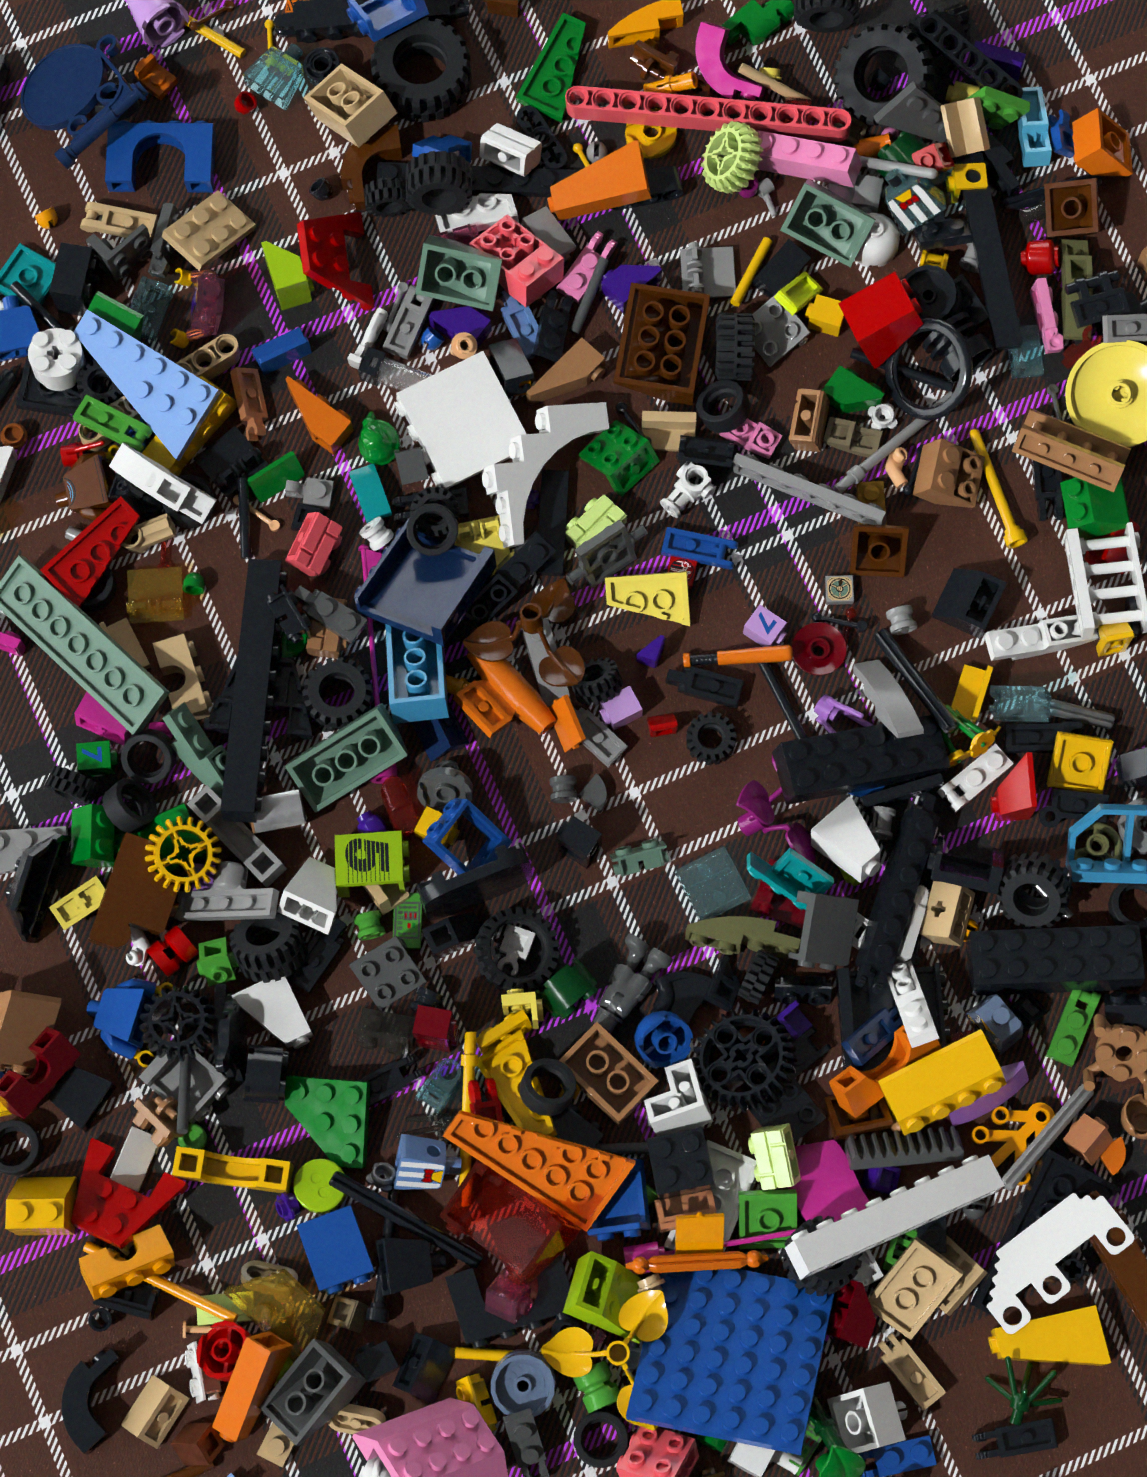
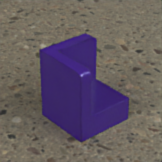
[776,1000,813,1043]

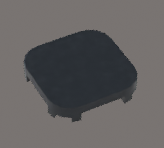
[416,842,532,920]

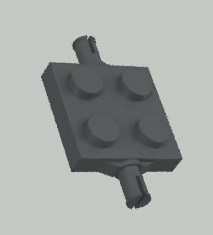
[566,520,648,588]

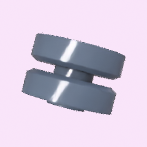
[491,1349,555,1417]

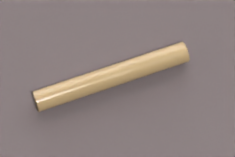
[738,63,811,106]

